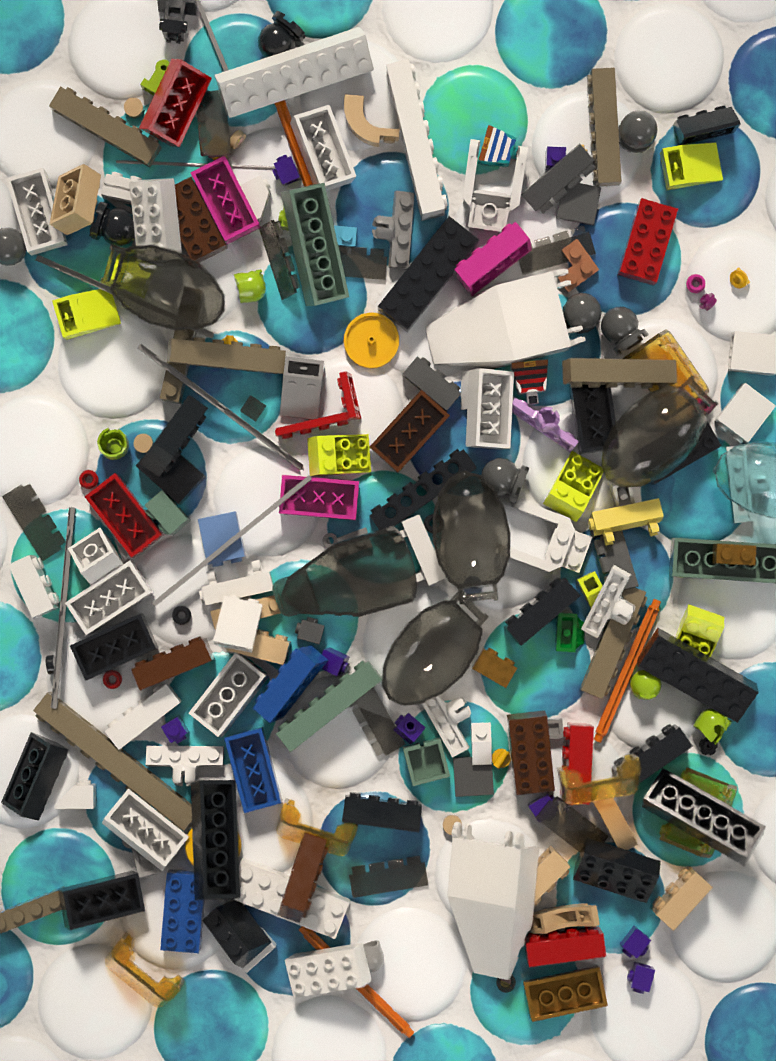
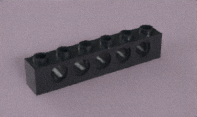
[369,449,477,535]

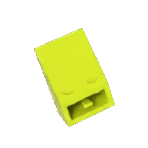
[660,143,723,191]
[52,289,121,340]
[307,434,371,476]
[543,451,605,522]
[675,604,724,657]

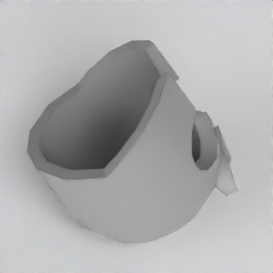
[363,940,384,973]

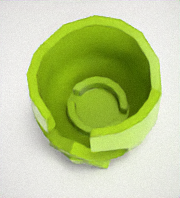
[233,269,266,303]
[97,428,129,460]
[630,670,662,700]
[693,708,732,745]

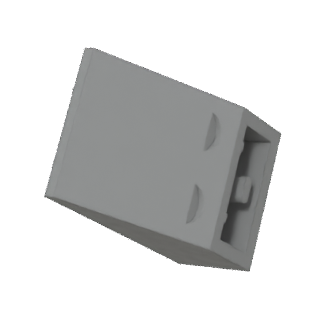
[280,356,325,420]

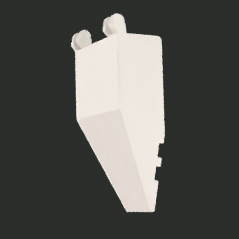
[425,269,586,369]
[447,822,539,980]

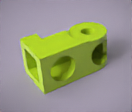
[140,59,170,96]

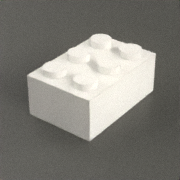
[8,555,60,618]

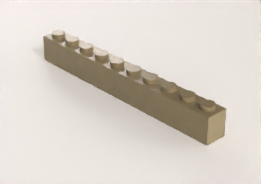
[33,691,192,831]

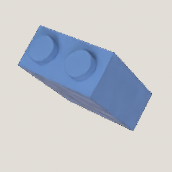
[198,511,246,567]

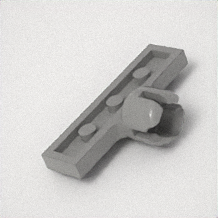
[372,190,415,270]

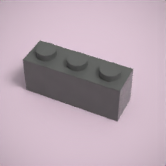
[402,356,461,412]

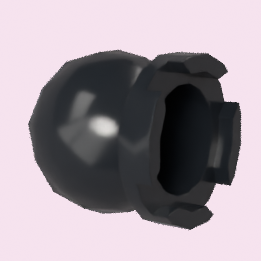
[258,11,306,58]
[89,202,135,246]

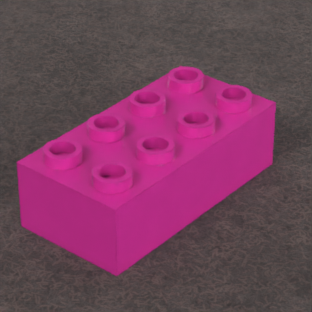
[190,155,261,245]
[454,221,532,296]
[279,475,359,521]

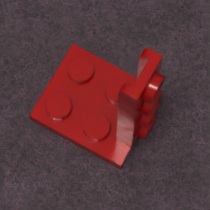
[275,371,362,439]

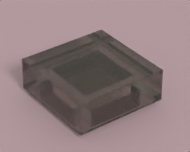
[240,395,266,422]

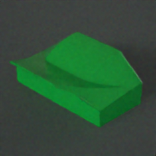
[555,613,585,652]

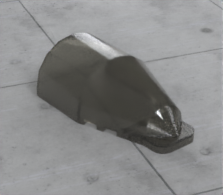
[272,526,417,617]

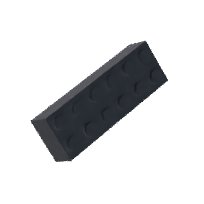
[378,216,479,333]
[637,628,759,723]
[642,768,766,866]
[191,780,240,901]

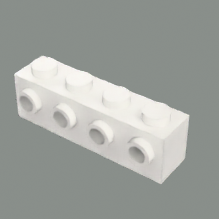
[105,683,182,750]

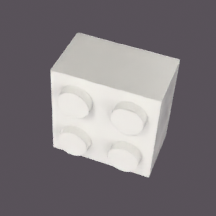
[68,528,124,585]

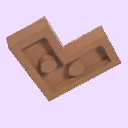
[557,239,599,293]

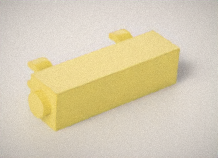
[588,498,664,546]

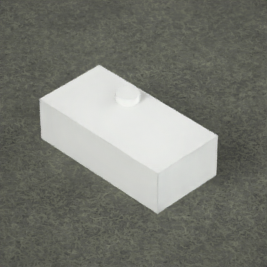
[189,653,269,737]

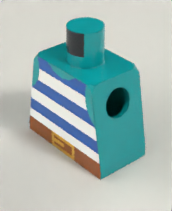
[478,125,518,167]

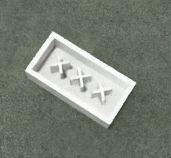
[290,105,356,191]
[6,168,68,256]
[129,178,182,260]
[466,368,514,450]
[65,560,154,635]
[102,789,189,871]
[285,943,372,998]

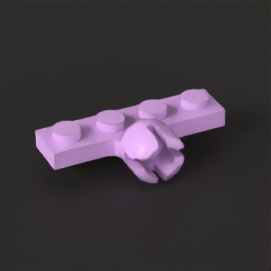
[512,398,579,452]

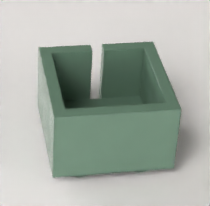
[145,490,191,535]
[403,737,450,786]

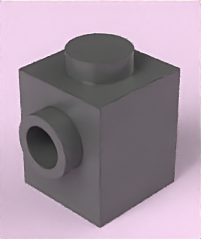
[295,617,325,644]

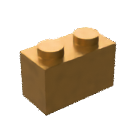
[712,544,756,565]
[472,647,517,688]

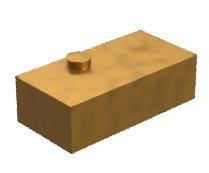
[523,966,608,1022]

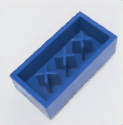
[253,645,328,723]
[224,726,283,813]
[160,869,205,953]

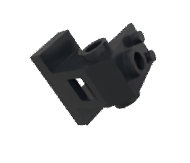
[157,0,197,44]

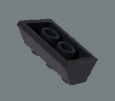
[673,105,741,146]
[202,900,272,968]

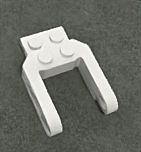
[462,139,528,232]
[495,499,592,573]

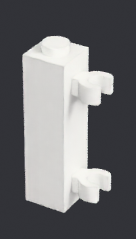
[392,515,446,587]
[199,560,274,605]

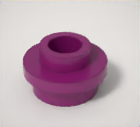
[699,293,717,311]

